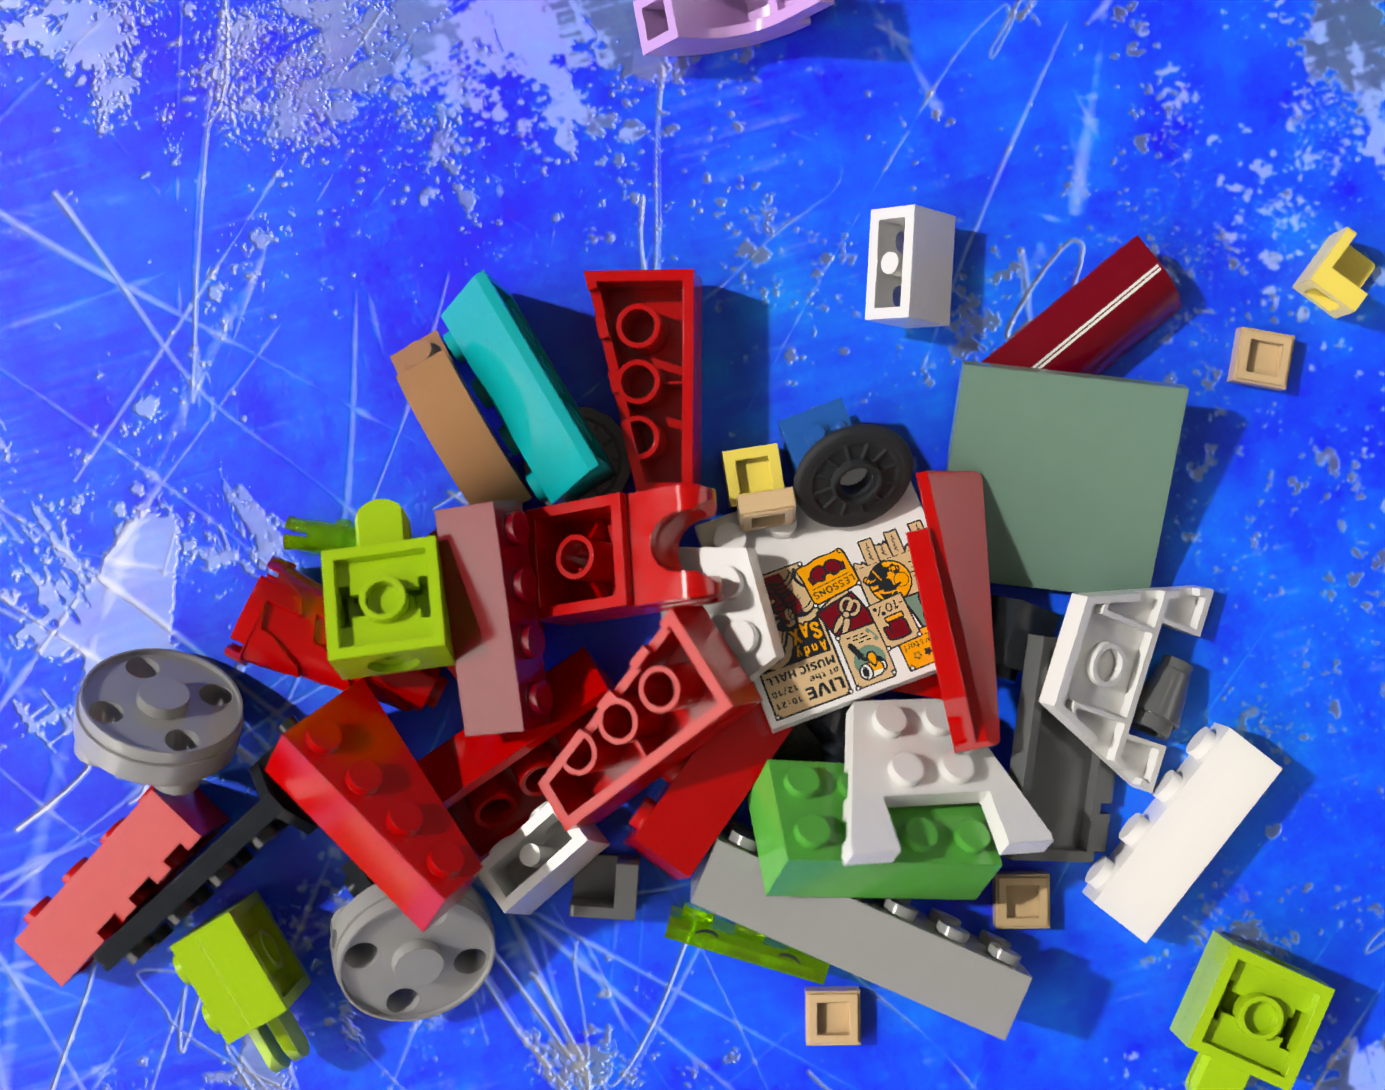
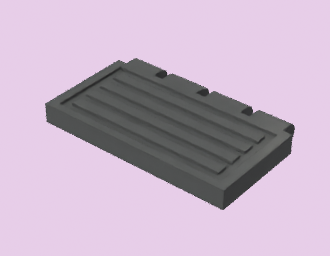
[1000,634,1116,862]

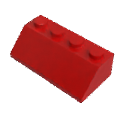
[417,647,615,862]

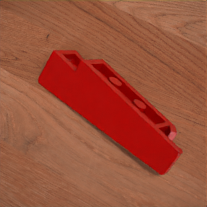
[906,471,1000,754]

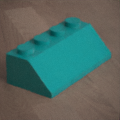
[441,270,617,505]

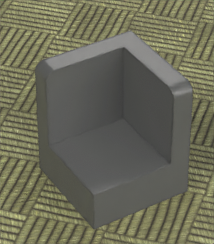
[569,853,640,921]

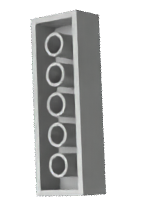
[690,820,1032,1041]

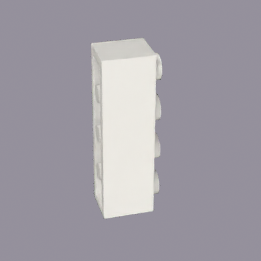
[1082,722,1283,943]

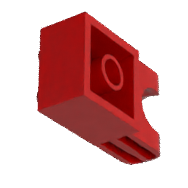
[525,483,723,626]

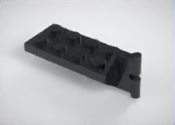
[92,715,319,972]

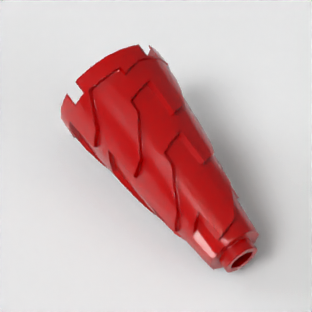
[224,555,448,713]

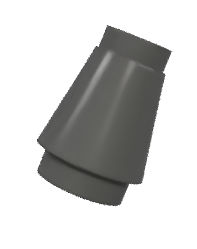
[1131,655,1194,740]

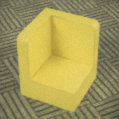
[1292,226,1375,319]
[721,443,785,508]

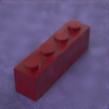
[434,499,553,737]

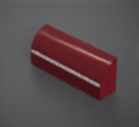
[958,235,1182,382]

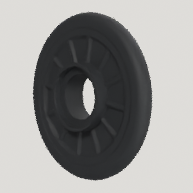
[794,424,913,528]

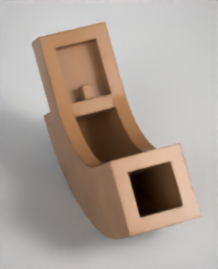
[390,330,532,505]

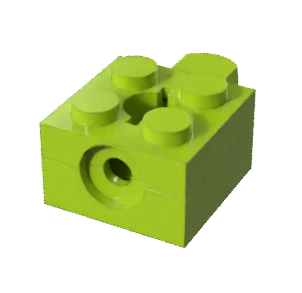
[321,499,455,680]
[170,890,311,1073]
[1169,930,1335,1090]

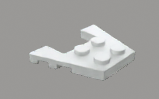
[660,547,785,682]
[1039,585,1214,793]
[842,698,1054,866]

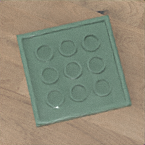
[945,360,1189,593]

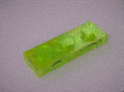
[664,902,830,985]

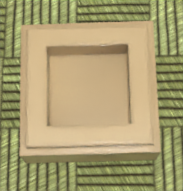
[1227,327,1295,391]
[737,487,796,532]
[992,871,1050,929]
[805,986,861,1046]

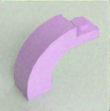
[633,0,835,57]

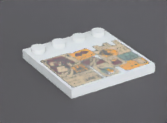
[695,468,937,734]

